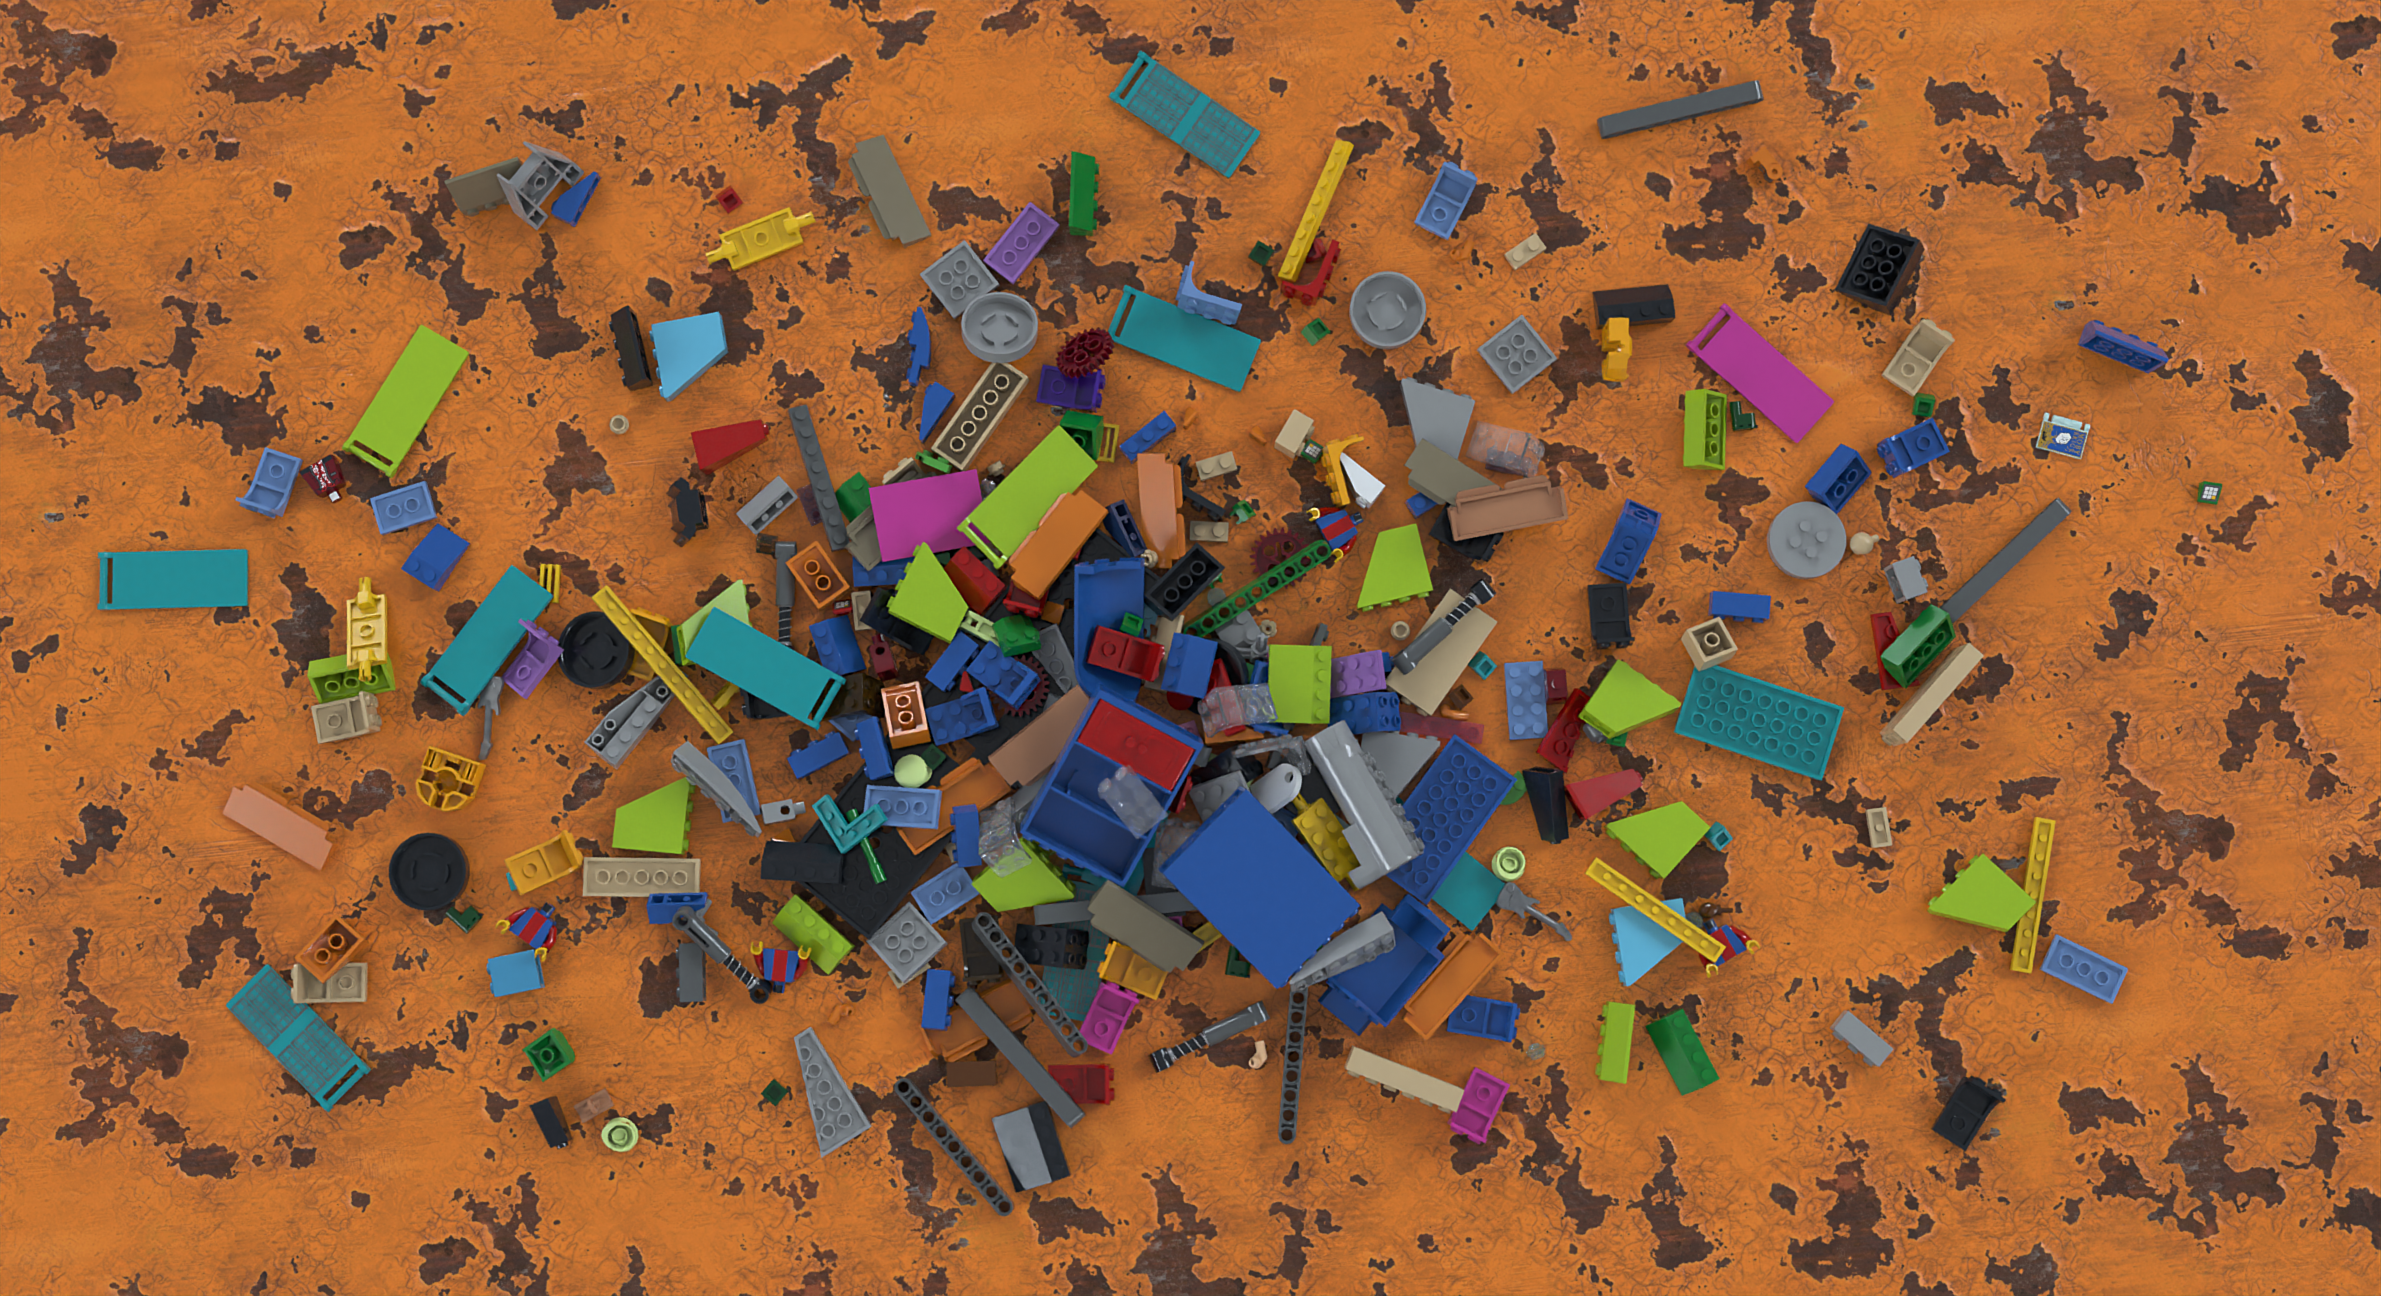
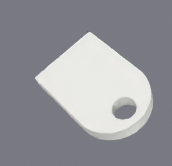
[1250,764,1302,815]

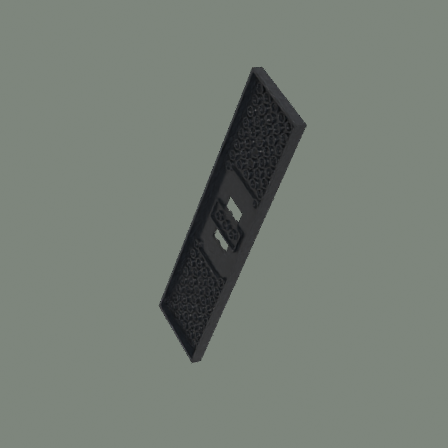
[798,528,1161,940]

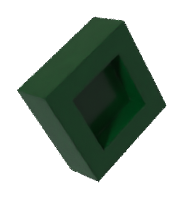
[1248,241,1274,267]
[920,743,947,771]
[761,1078,789,1106]

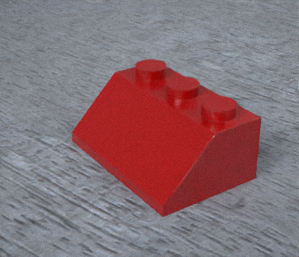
[944,546,1007,616]

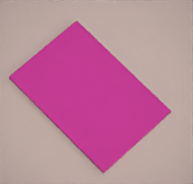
[868,469,990,562]

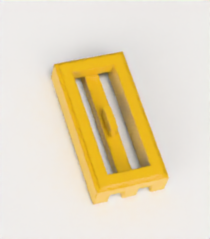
[1095,423,1120,463]
[539,564,561,603]

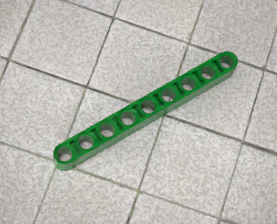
[1183,540,1331,638]

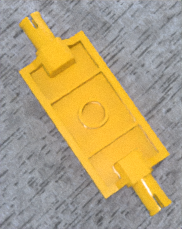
[705,207,816,271]
[347,577,387,682]
[1291,791,1361,891]

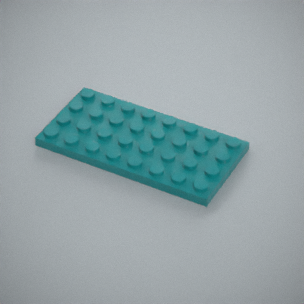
[1673,665,1845,781]

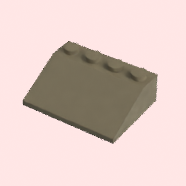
[444,157,523,217]

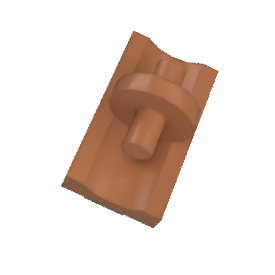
[574,1088,615,1123]

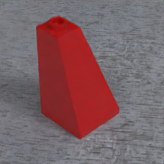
[691,419,770,475]
[1564,769,1643,821]

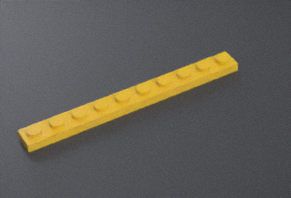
[591,585,733,745]

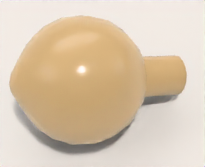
[1850,532,1879,555]

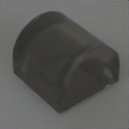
[756,533,778,556]

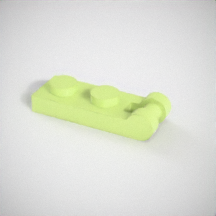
[959,611,1000,648]

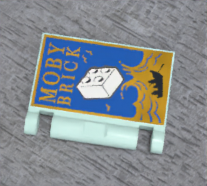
[2036,412,2090,459]

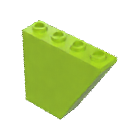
[1357,523,1433,612]
[886,542,968,644]
[676,579,753,666]
[1578,659,1682,739]
[612,777,696,855]
[1604,801,1711,879]
[971,837,1077,912]
[1927,854,2036,932]

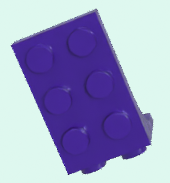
[1036,365,1106,413]

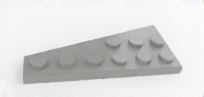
[794,1027,872,1158]

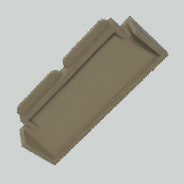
[848,135,932,249]
[1405,438,1503,508]
[845,470,937,571]
[1087,879,1204,973]

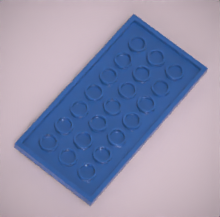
[1386,734,1517,905]

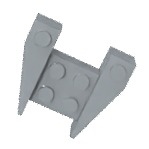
[497,141,584,230]

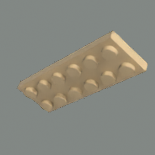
[583,857,701,897]

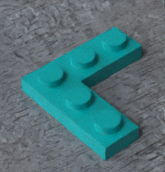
[812,795,888,854]

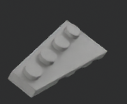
[1032,623,1082,694]

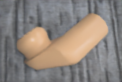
[1249,1040,1267,1069]

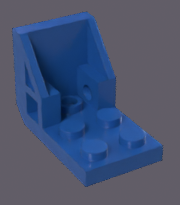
[1595,498,1662,585]
[966,641,1041,710]
[925,687,999,747]

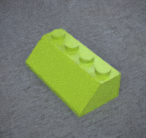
[1683,389,1727,470]
[307,652,396,704]
[772,894,855,975]
[1595,1001,1635,1084]

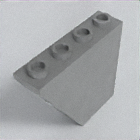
[1400,377,1475,459]
[1361,731,1441,800]

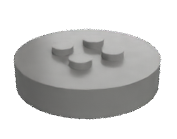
[1349,271,1426,349]
[961,292,1038,363]
[1767,502,1846,579]

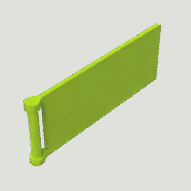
[342,325,469,478]
[957,425,1098,569]

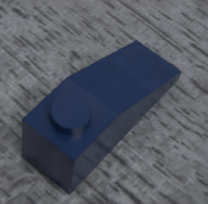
[1102,499,1148,558]

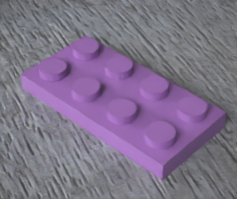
[983,202,1060,285]
[1330,650,1386,699]

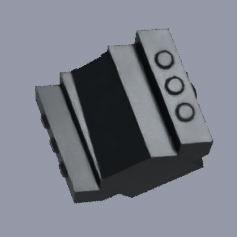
[666,477,709,547]

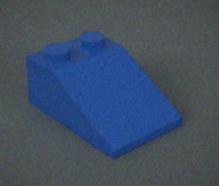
[401,523,470,592]

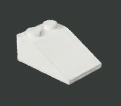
[1340,452,1385,509]

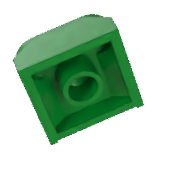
[992,614,1042,657]
[522,1028,575,1082]

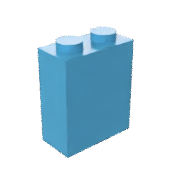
[486,949,545,997]

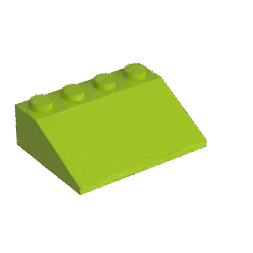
[1267,644,1332,724]

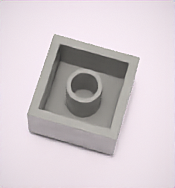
[1883,556,1928,604]

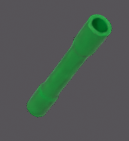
[845,808,887,884]

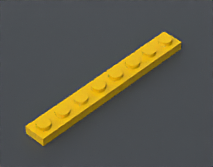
[1278,140,1354,282]
[2010,817,2056,974]
[1585,857,1726,963]

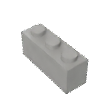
[736,475,798,535]
[1830,1010,1893,1067]

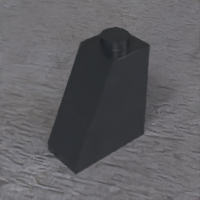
[529,1096,573,1150]

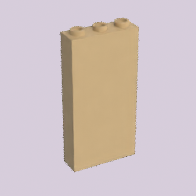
[1385,589,1497,717]
[1879,643,1984,746]

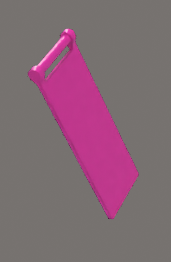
[1686,303,1834,443]

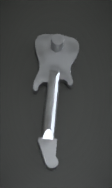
[477,676,504,760]
[1496,882,1572,941]

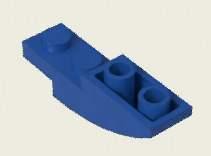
[906,307,932,387]

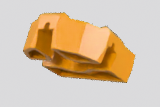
[1601,318,1632,382]
[415,746,486,812]

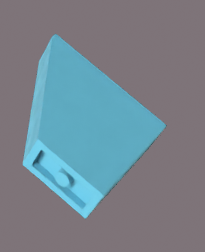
[649,312,728,402]
[1609,898,1686,986]

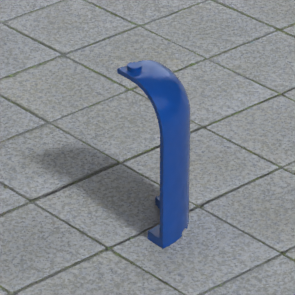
[1074,558,1145,702]

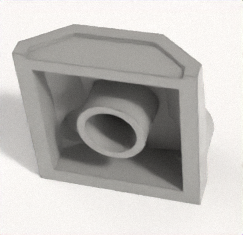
[1215,610,1262,648]

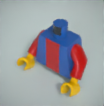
[1306,507,1364,563]
[495,902,557,962]
[1699,918,1760,978]
[750,941,812,993]

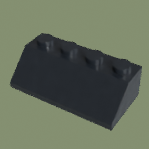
[1592,284,1675,329]
[609,305,653,391]
[1144,543,1225,621]
[760,841,843,884]

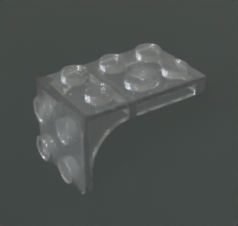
[1465,421,1545,478]
[1198,683,1278,738]
[1232,734,1311,776]
[1098,765,1168,839]
[979,797,1032,878]
[1151,817,1201,889]

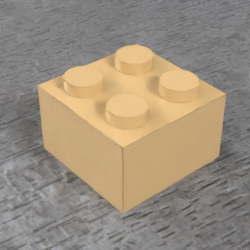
[1274,409,1315,459]
[1681,617,1738,671]

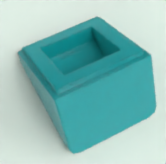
[1468,651,1497,680]
[1704,822,1733,851]

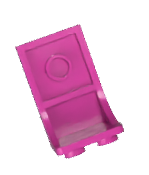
[1079,980,1140,1055]
[1447,1067,1510,1145]

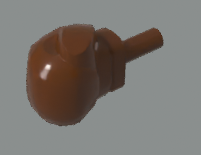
[1699,902,1733,918]

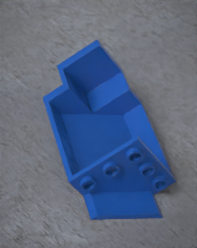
[1317,894,1451,1036]

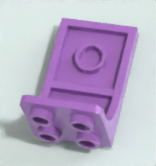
[502,619,564,699]

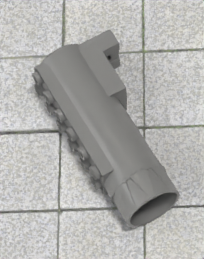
[1304,720,1425,889]

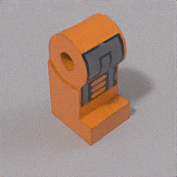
[1746,146,1783,183]

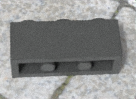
[676,943,706,1002]

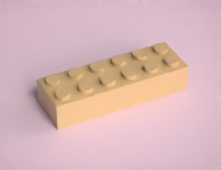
[931,362,1029,472]
[1344,1045,1464,1114]

